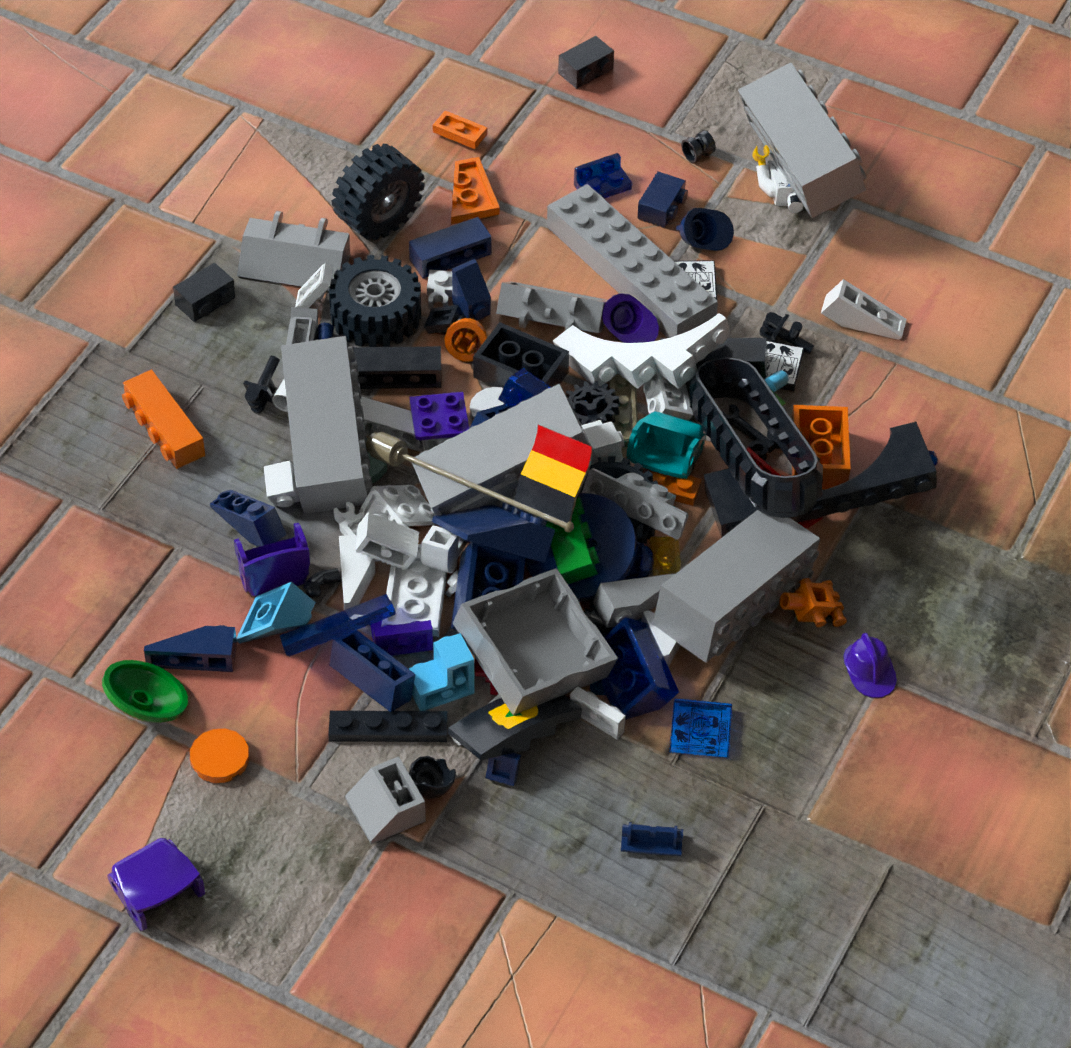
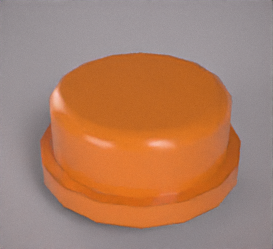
[444,318,488,361]

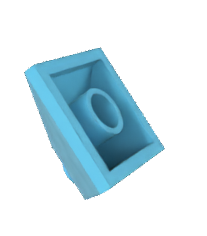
[236,582,316,644]

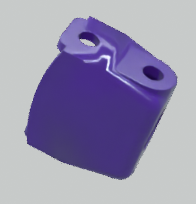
[234,523,310,597]
[107,838,205,931]

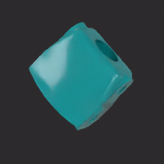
[626,411,706,479]

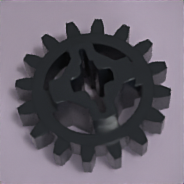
[566,381,620,425]

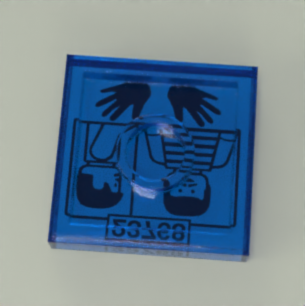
[669,698,732,758]

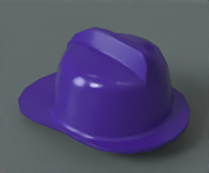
[602,293,659,343]
[843,633,897,698]

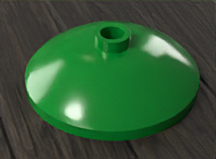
[102,660,188,723]

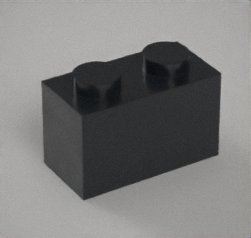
[558,36,614,89]
[173,262,235,322]

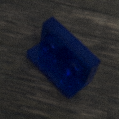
[574,153,632,199]

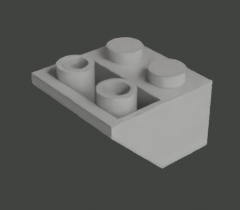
[345,756,426,844]

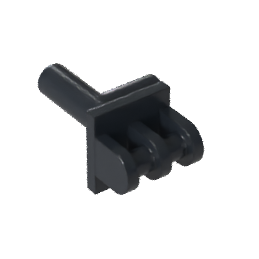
[759,312,815,354]
[243,356,280,414]

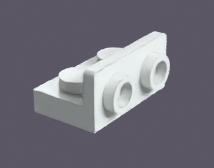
[643,373,693,421]

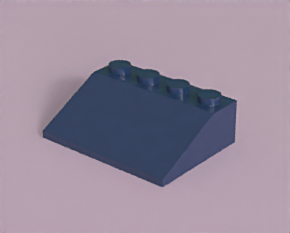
[432,502,555,563]

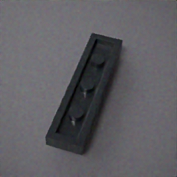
[328,710,448,742]

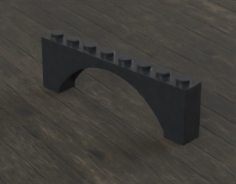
[704,422,937,538]

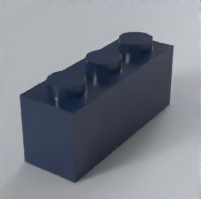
[409,217,492,279]
[329,628,416,712]

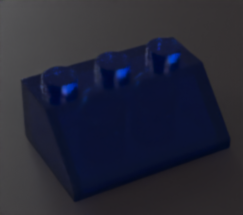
[600,617,679,720]

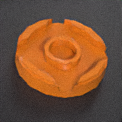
[190,728,249,783]

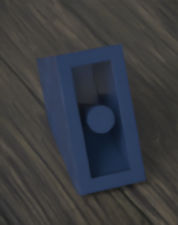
[452,259,491,320]

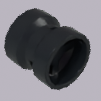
[681,130,716,163]

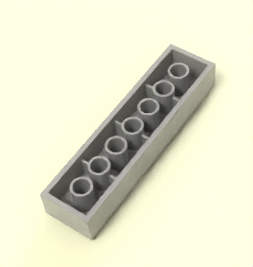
[547,184,718,338]

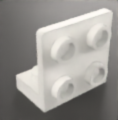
[359,485,437,526]

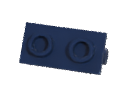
[621,822,683,856]

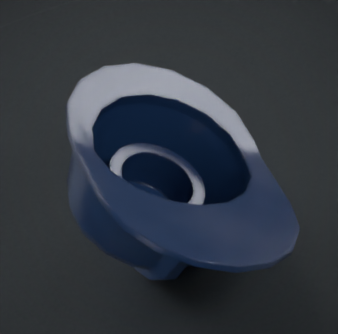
[676,208,734,251]

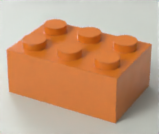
[792,405,851,489]

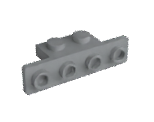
[582,468,689,539]

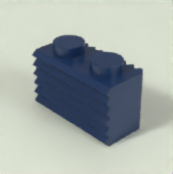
[637,171,688,228]

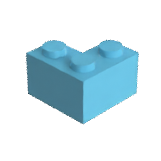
[408,633,475,711]

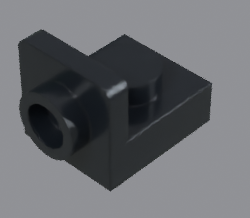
[424,305,467,334]

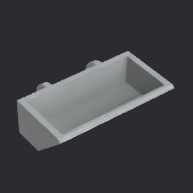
[237,211,351,291]
[496,281,607,333]

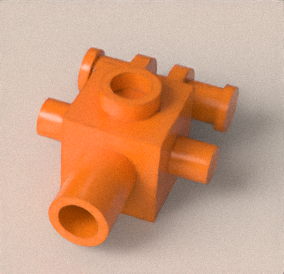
[779,578,847,627]

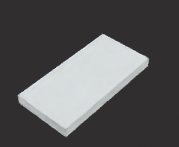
[381,544,447,637]

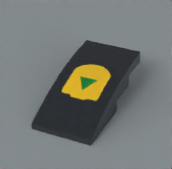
[448,695,582,760]

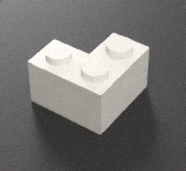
[582,420,624,463]

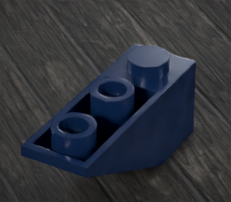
[210,490,287,547]

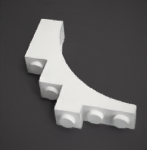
[553,313,731,389]

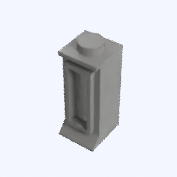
[286,307,318,345]

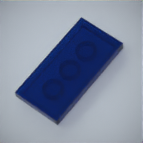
[280,594,396,656]

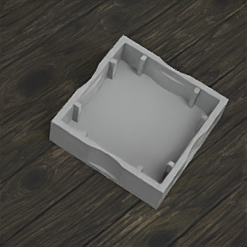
[453,568,618,715]

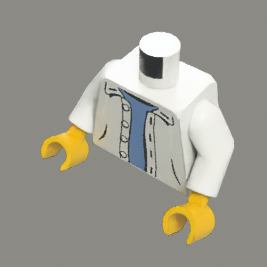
[752,145,803,213]

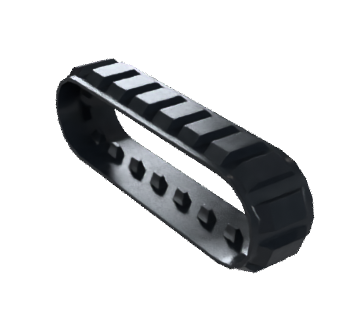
[690,358,823,518]

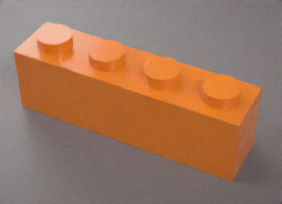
[122,369,205,469]

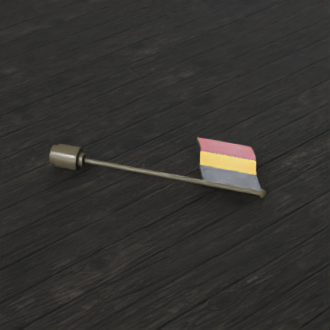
[366,425,593,532]

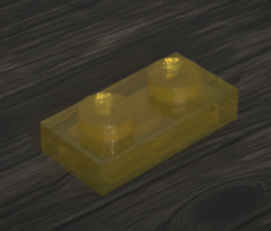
[650,537,681,576]

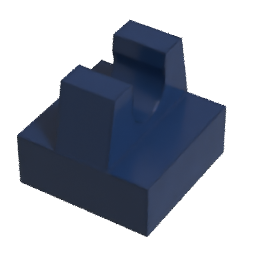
[485,753,521,786]

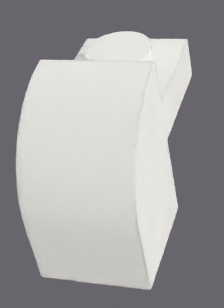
[421,525,468,573]

